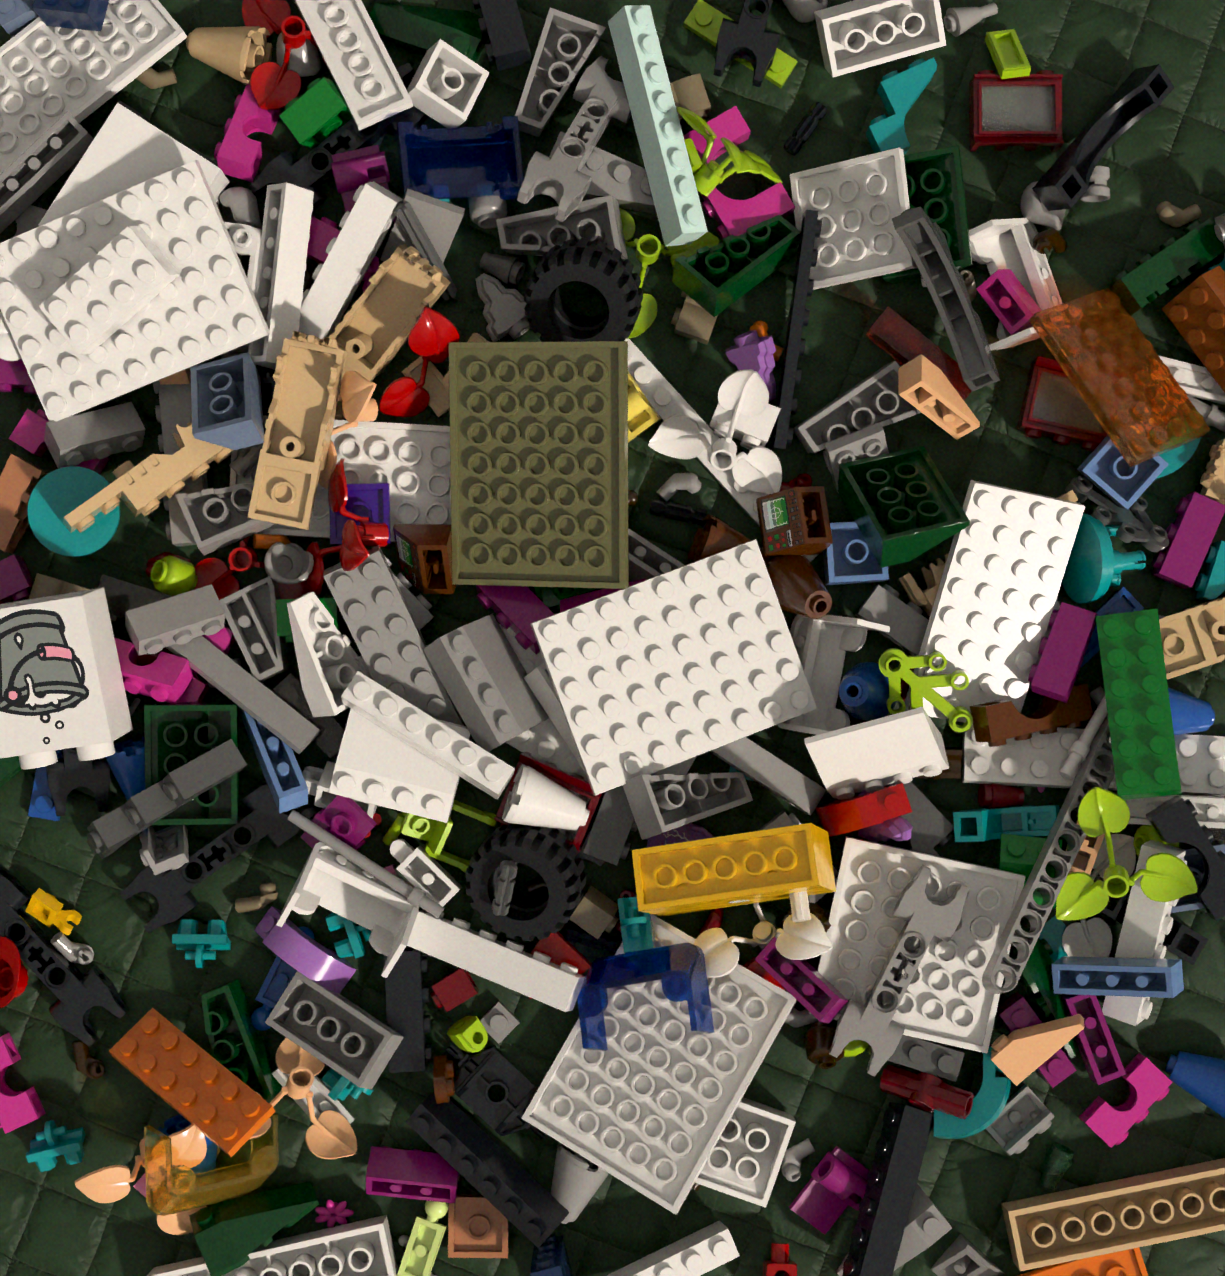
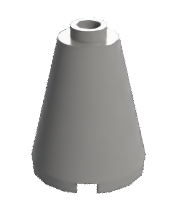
[550,1142,609,1224]

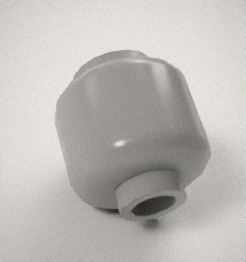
[468,182,507,229]

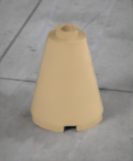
[186,26,272,86]

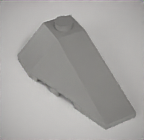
[836,1183,952,1276]

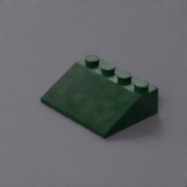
[883,145,972,285]
[838,446,970,568]
[144,700,239,825]

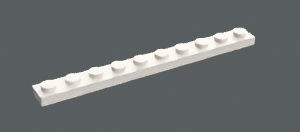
[625,339,817,562]

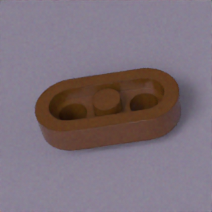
[433,1055,455,1104]

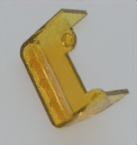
[144,1113,279,1216]

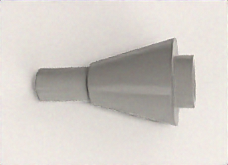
[944,2,998,37]

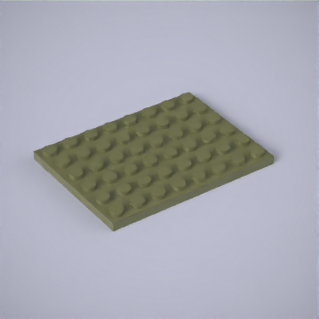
[449,341,629,589]

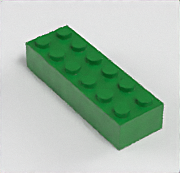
[1096,608,1182,800]

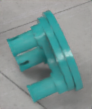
[27,466,120,557]
[1061,513,1146,603]

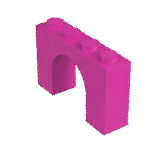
[683,106,795,241]

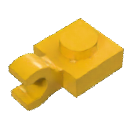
[26,888,82,935]

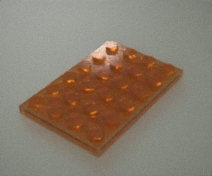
[1029,287,1210,467]

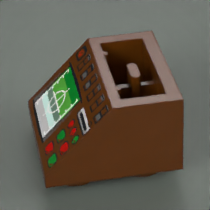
[756,486,833,556]
[393,524,456,594]

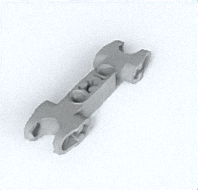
[517,56,632,222]
[829,864,969,1077]

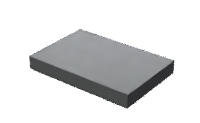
[380,188,465,263]

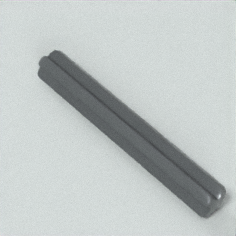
[394,202,457,300]

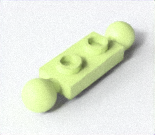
[397,1201,448,1276]

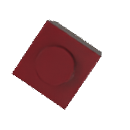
[430,968,479,1012]

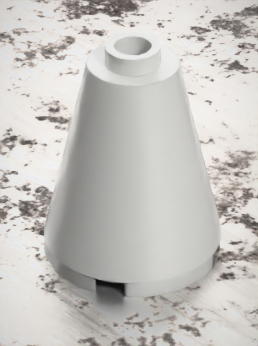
[502,764,590,830]

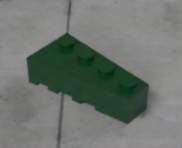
[672,215,801,317]
[1107,218,1225,319]
[201,978,281,1100]

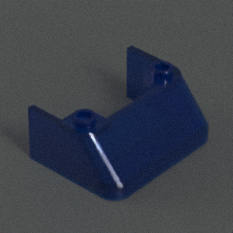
[578,943,714,1051]

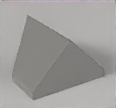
[931,1234,1005,1276]

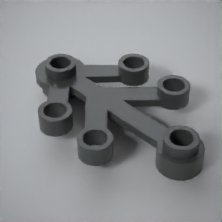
[1065,475,1169,552]

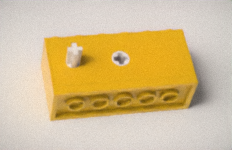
[632,823,836,922]

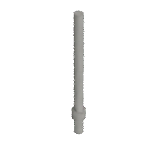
[287,810,445,918]

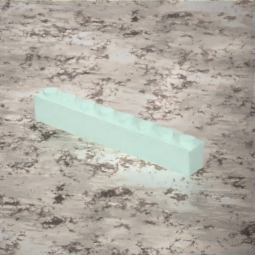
[608,5,708,247]

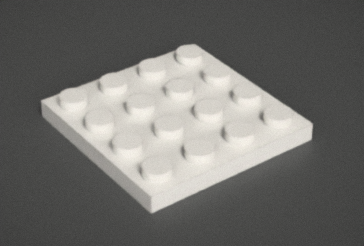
[790,147,917,290]

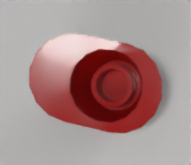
[0,936,29,1008]

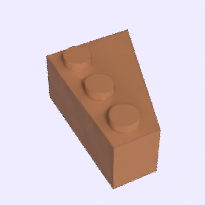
[0,454,48,554]

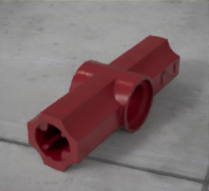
[879,1065,974,1120]

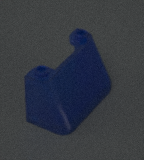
[396,116,524,200]

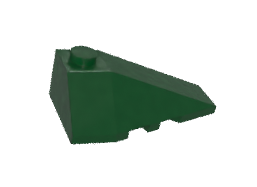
[370,2,488,63]
[1009,938,1076,1059]
[189,1181,319,1276]

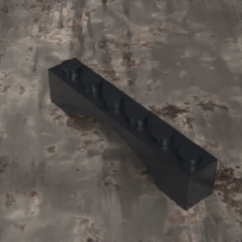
[1032,64,1174,211]

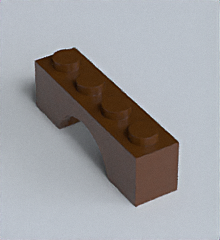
[970,683,1093,747]

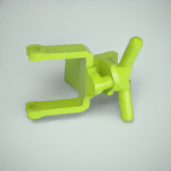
[383,800,497,873]

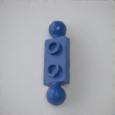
[251,926,315,1031]

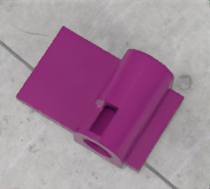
[331,145,396,222]
[301,795,377,851]
[789,1145,869,1235]

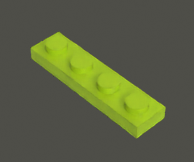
[683,0,798,88]

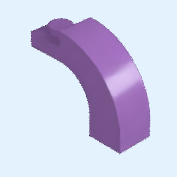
[255,906,356,994]

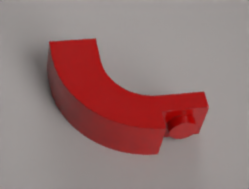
[816,782,912,836]

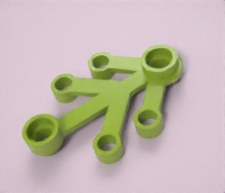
[878,648,973,732]

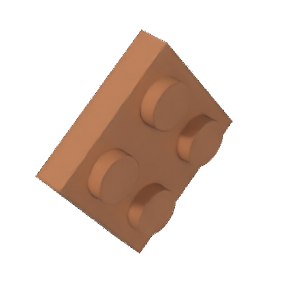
[448,1195,509,1258]

